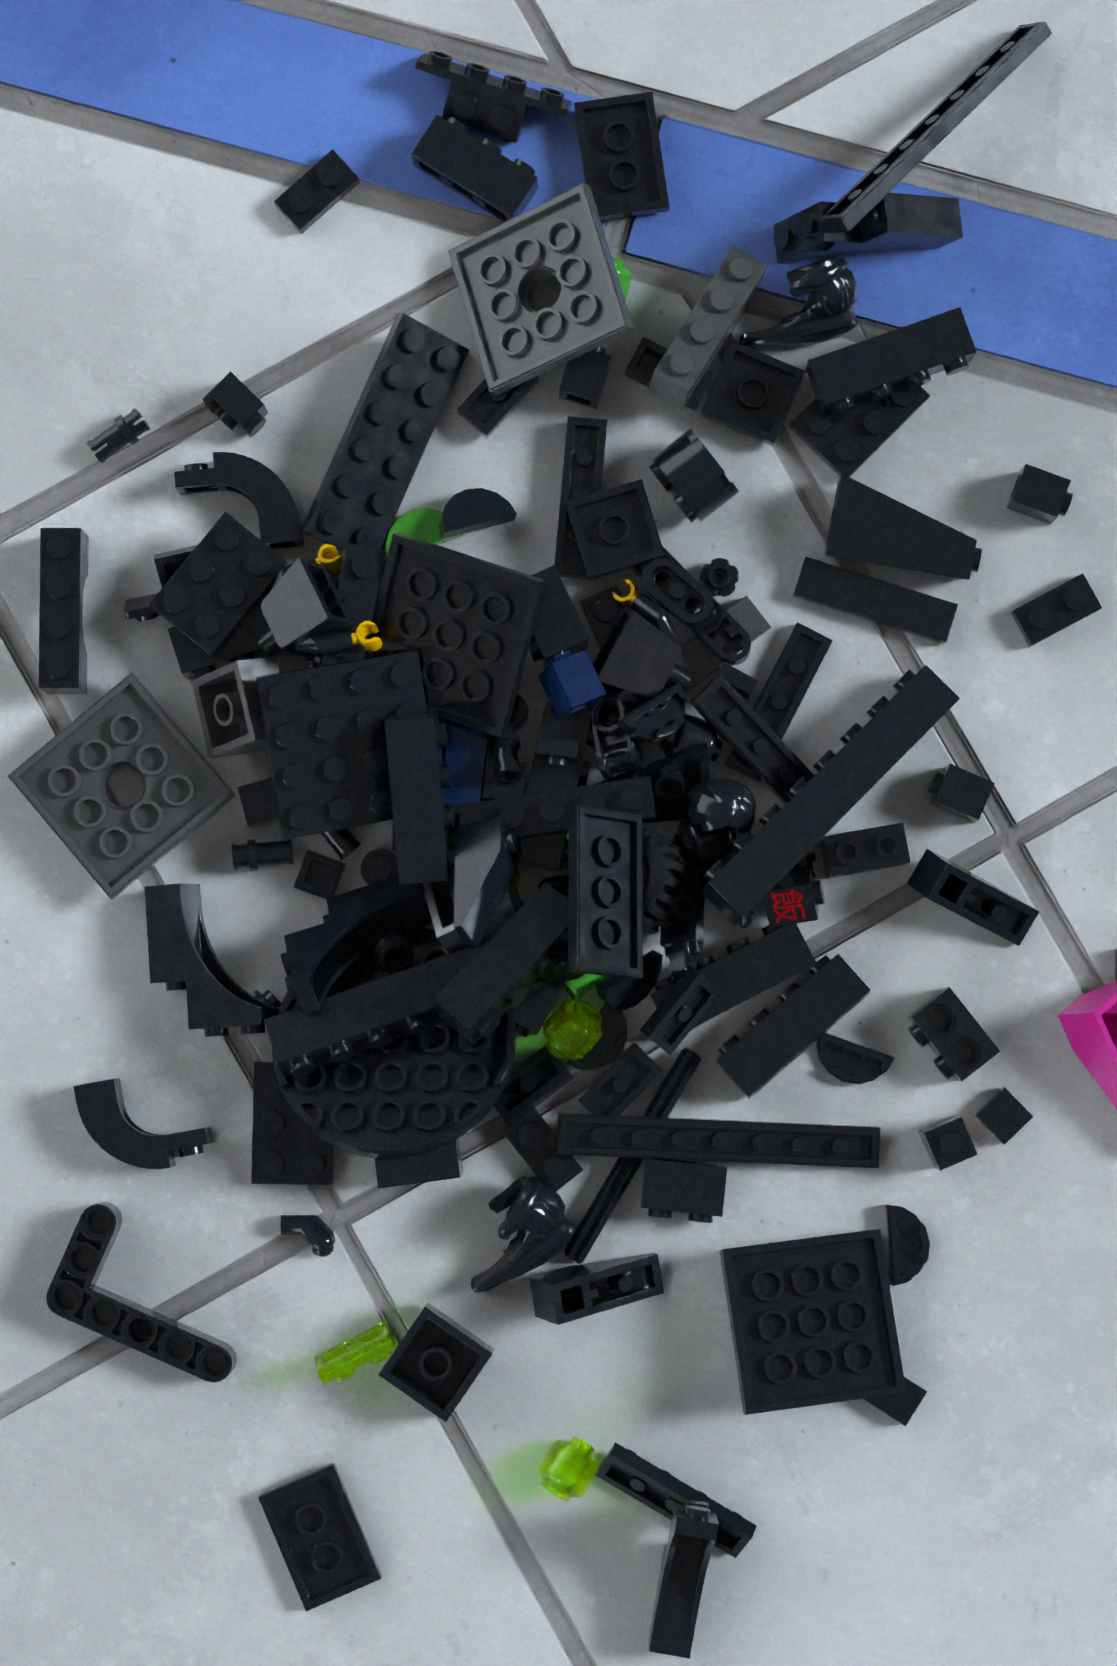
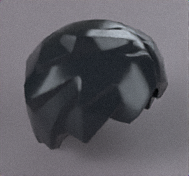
[687,777,756,834]

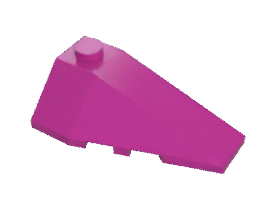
[1058,980,1117,1109]

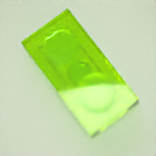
[314,1320,396,1385]

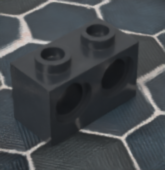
[820,822,911,879]
[907,987,1000,1081]

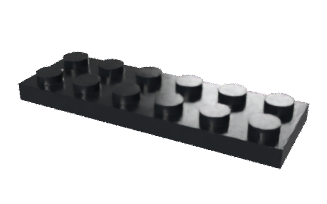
[300,313,469,552]

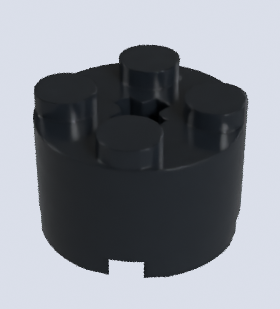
[649,429,739,523]

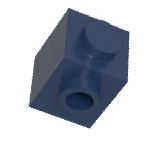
[538,650,606,719]

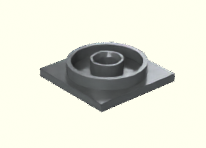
[448,183,634,395]
[8,672,236,900]

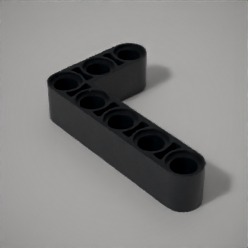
[46,1202,237,1383]

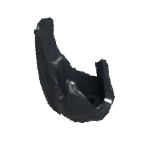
[739,255,858,347]
[471,1176,576,1293]

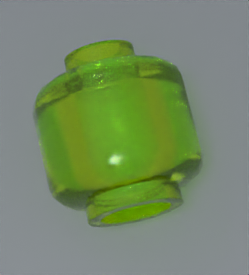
[543,1000,603,1060]
[539,1437,599,1502]

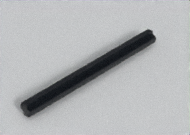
[564,1048,701,1264]

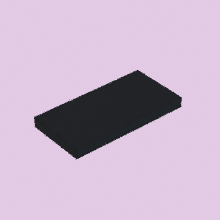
[568,805,643,979]

